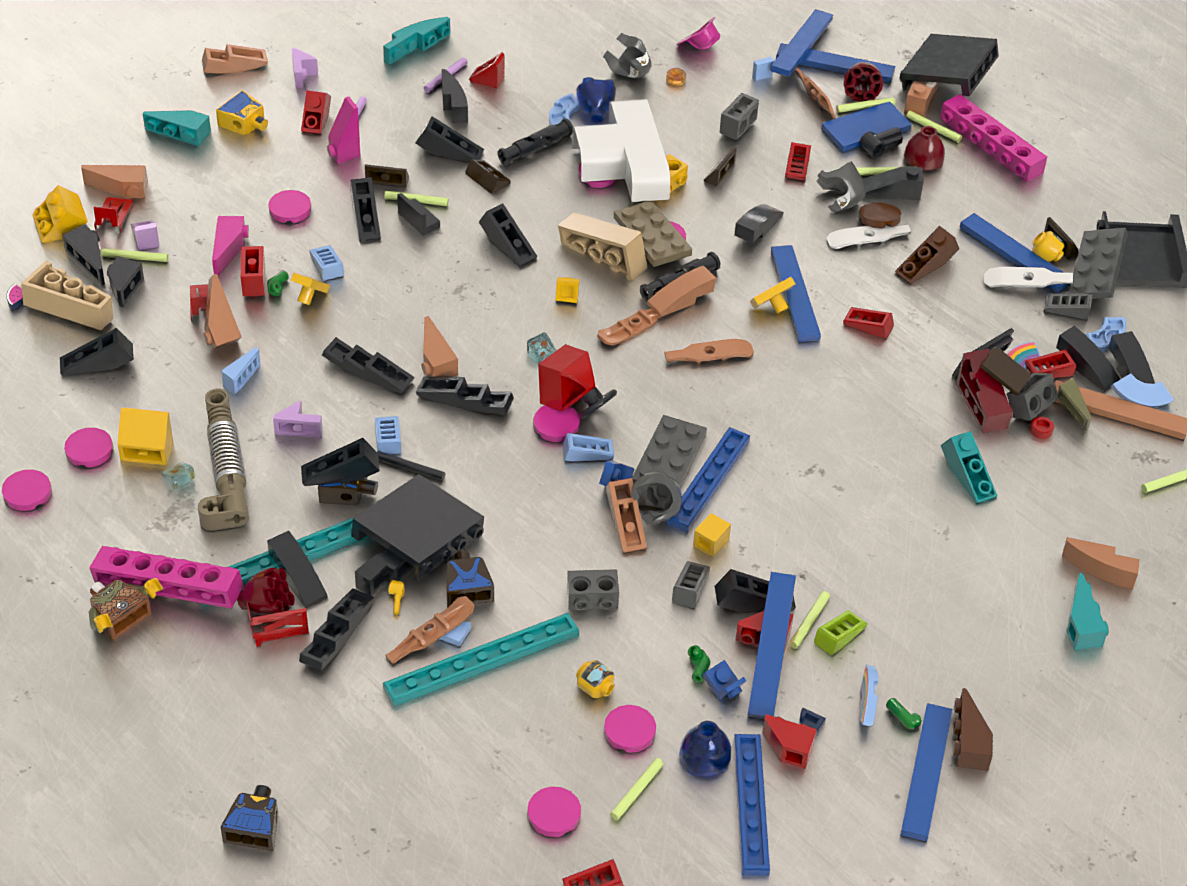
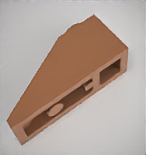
[904,81,940,117]
[81,165,148,198]
[203,274,242,350]
[421,316,458,377]
[606,478,647,553]

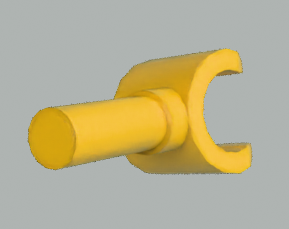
[389,580,405,615]

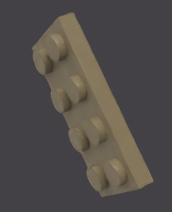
[613,201,692,267]

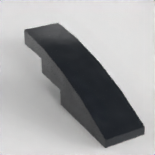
[322,337,415,394]
[416,376,514,414]
[299,588,374,671]

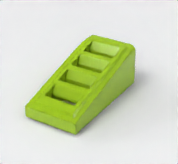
[814,610,868,655]

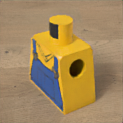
[216,90,268,135]

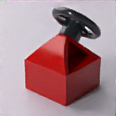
[538,344,617,420]

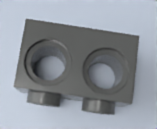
[719,93,759,140]
[1007,373,1059,421]
[567,569,619,610]

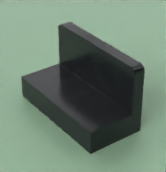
[397,193,440,235]

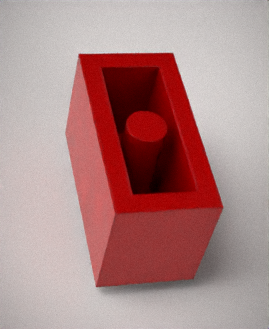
[240,246,265,296]

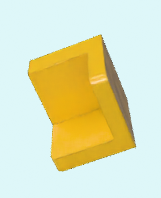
[693,513,731,557]

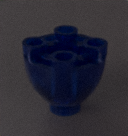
[576,77,616,122]
[679,721,731,776]

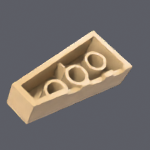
[558,212,648,281]
[21,260,113,330]

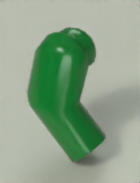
[267,270,289,296]
[688,645,711,683]
[886,698,922,730]

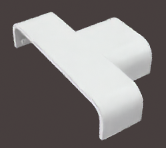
[572,99,670,202]

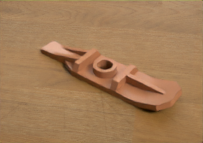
[795,67,836,119]
[597,308,660,346]
[664,339,754,364]
[385,596,474,664]

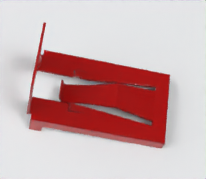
[94,197,133,233]
[190,284,208,321]
[247,603,309,647]

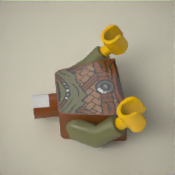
[89,578,163,640]

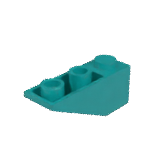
[142,110,211,146]
[940,431,998,504]
[1066,573,1109,650]

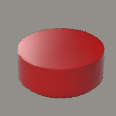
[1030,417,1054,439]

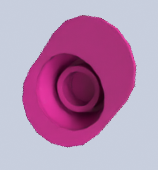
[676,17,721,50]

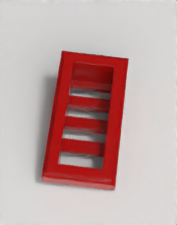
[785,142,811,181]
[843,307,894,339]
[1025,349,1076,378]
[562,859,624,886]

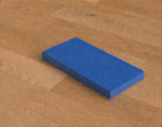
[821,101,912,152]

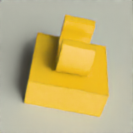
[555,277,580,303]

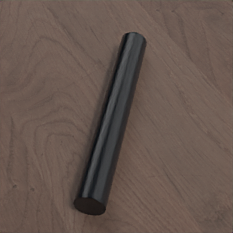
[378,451,446,481]

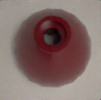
[843,62,883,102]
[904,126,945,171]
[237,567,295,616]

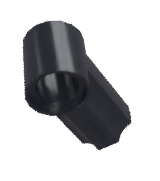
[859,127,903,158]

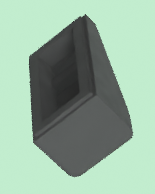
[1044,294,1093,320]
[672,561,710,608]

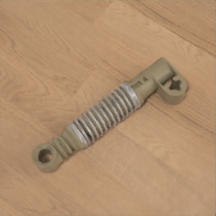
[198,388,249,531]

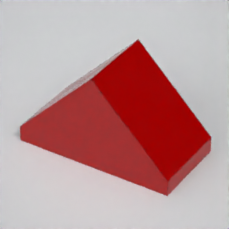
[469,52,505,89]

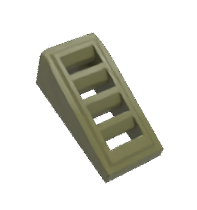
[1058,378,1092,430]

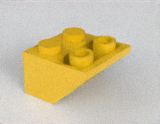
[32,185,88,243]
[117,407,174,465]

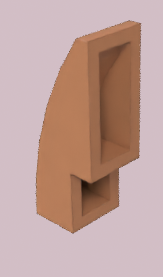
[201,44,268,74]
[647,266,716,317]
[1062,537,1140,589]

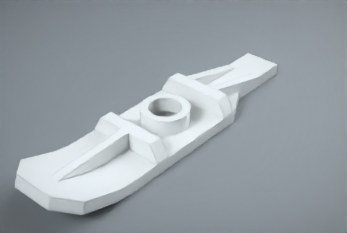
[827,225,911,249]
[984,267,1073,288]

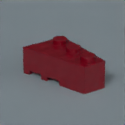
[956,348,1013,433]

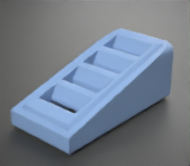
[310,245,344,281]
[221,347,260,395]
[375,416,401,454]
[563,433,614,461]

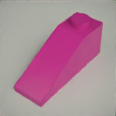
[327,96,361,164]
[212,216,249,276]

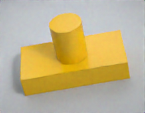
[291,273,330,305]
[750,277,795,314]

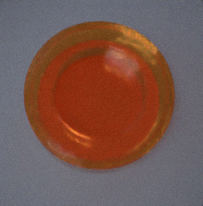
[666,68,686,86]

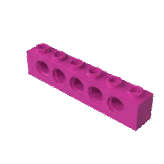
[940,94,1048,182]
[89,546,244,609]

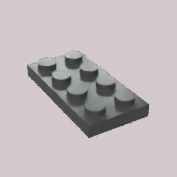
[1068,228,1128,299]
[632,415,707,488]

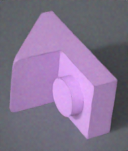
[292,48,318,89]
[130,220,159,251]
[273,401,323,438]

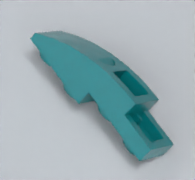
[383,17,450,65]

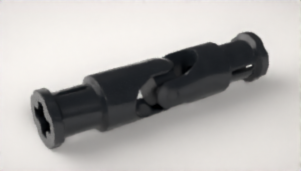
[497,118,573,166]
[640,252,721,302]

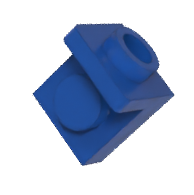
[599,460,634,486]
[702,660,746,701]

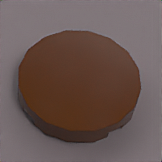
[858,203,901,228]

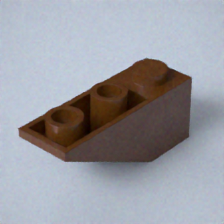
[895,226,959,284]
[952,688,993,771]

